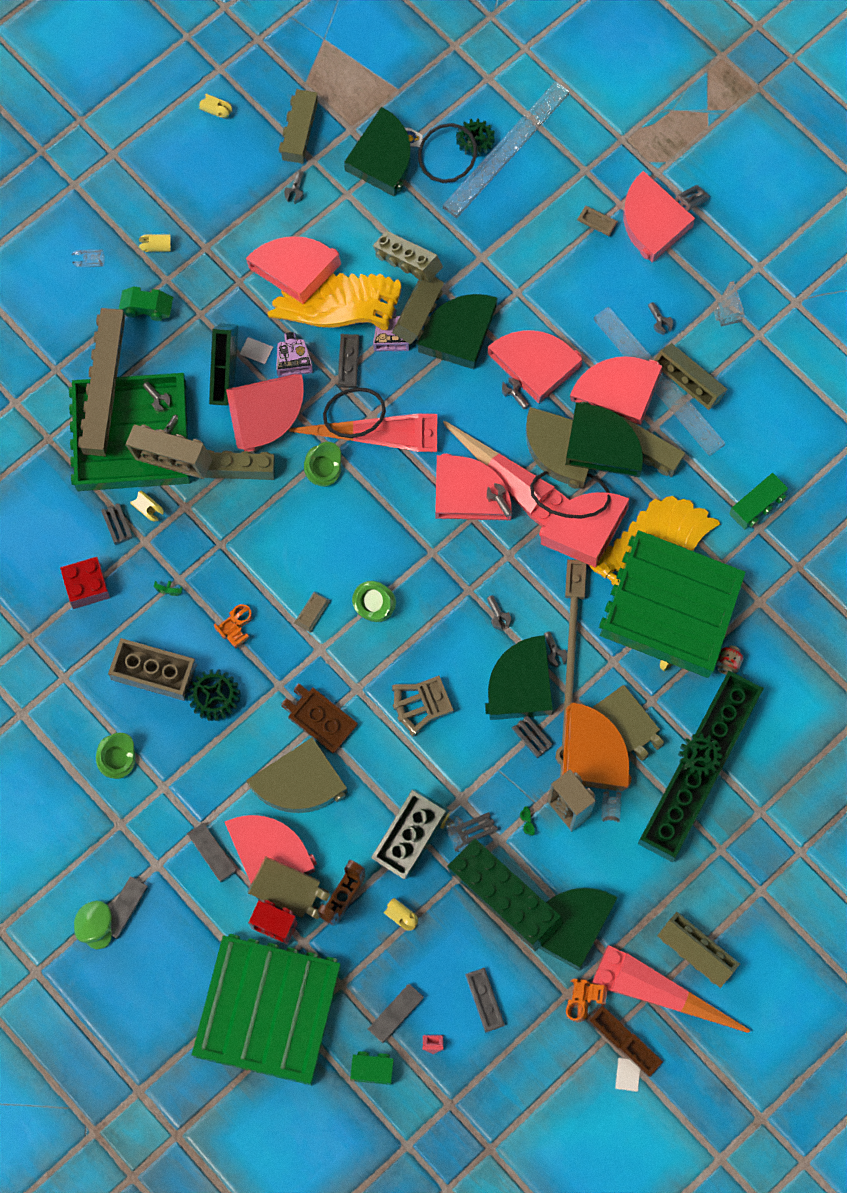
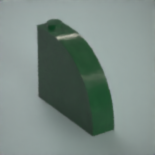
[344,107,411,197]
[416,294,497,369]
[209,323,239,406]
[565,402,643,478]
[485,635,553,720]
[539,888,618,971]

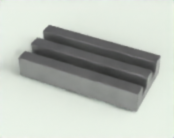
[674,185,710,211]
[101,503,132,545]
[512,716,552,758]
[455,812,498,845]

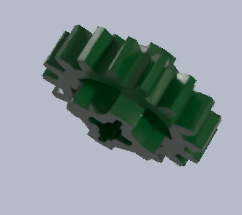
[456,118,495,157]
[678,733,722,777]

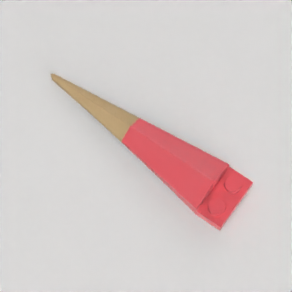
[443,421,569,527]

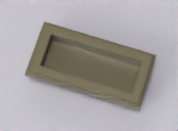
[577,206,618,236]
[294,592,330,632]

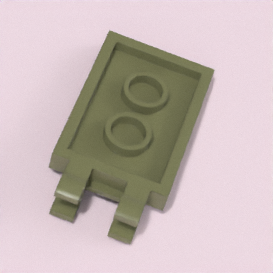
[593,685,664,761]
[248,856,330,919]

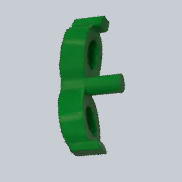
[153,581,183,596]
[520,806,535,836]

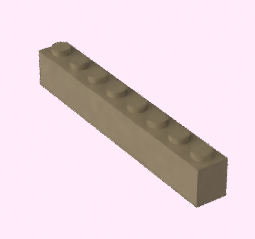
[78,308,126,456]

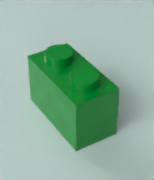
[350,1051,394,1085]

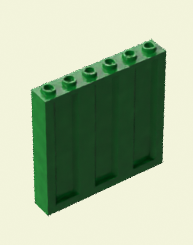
[69,373,190,491]
[598,530,745,678]
[191,934,341,1086]

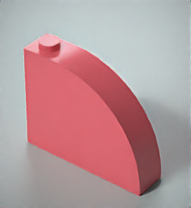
[623,171,695,263]
[246,237,341,304]
[488,330,582,403]
[570,357,662,425]
[226,374,303,452]
[435,454,512,521]
[539,492,629,568]
[225,815,317,884]

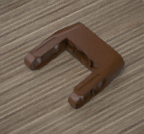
[317,860,366,926]

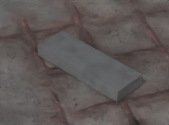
[338,334,359,388]
[187,823,237,883]
[111,876,148,939]
[465,968,505,1033]
[368,984,424,1043]

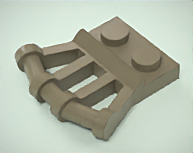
[392,676,454,737]

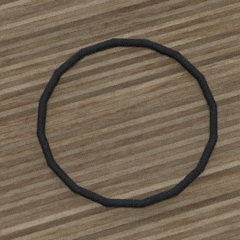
[530,471,611,519]

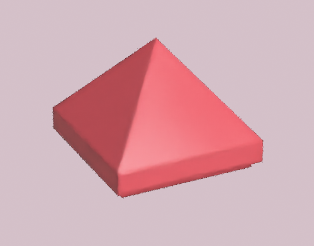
[423,1035,443,1054]

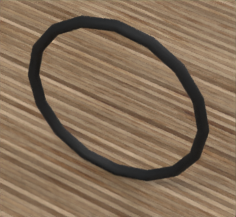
[418,123,477,183]
[323,387,386,438]

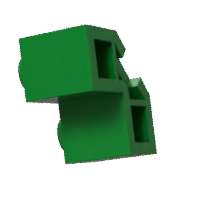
[119,286,173,321]

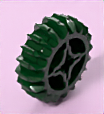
[188,669,240,721]

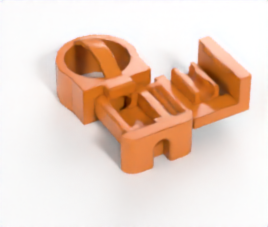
[214,604,252,649]
[566,979,608,1023]

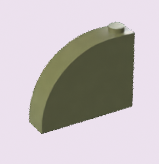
[526,407,589,489]
[246,738,348,813]

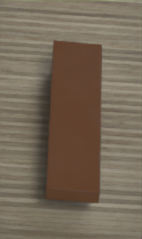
[585,1004,663,1077]

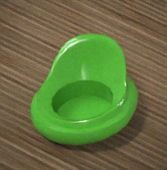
[304,442,341,487]
[352,581,396,622]
[96,732,135,779]
[74,901,112,949]

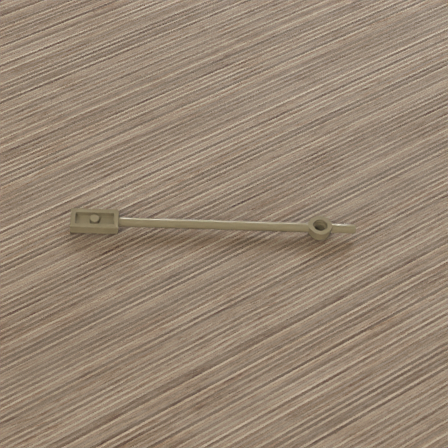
[555,559,586,777]

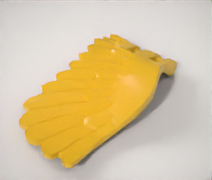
[268,273,401,330]
[589,496,720,585]

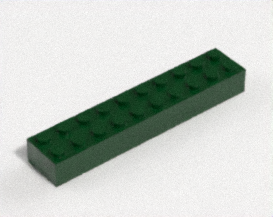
[638,671,764,863]

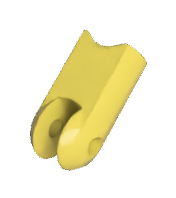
[199,94,232,118]
[139,234,171,252]
[130,491,164,522]
[383,898,418,931]

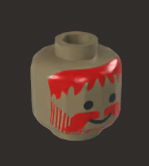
[716,645,744,675]

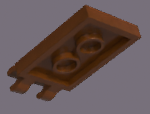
[281,683,358,754]

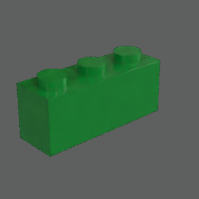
[729,472,788,530]

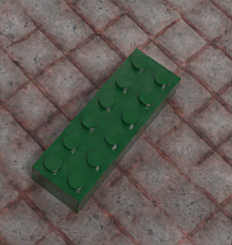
[447,838,563,952]

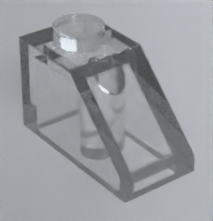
[714,281,744,326]

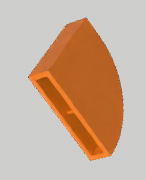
[562,703,631,792]

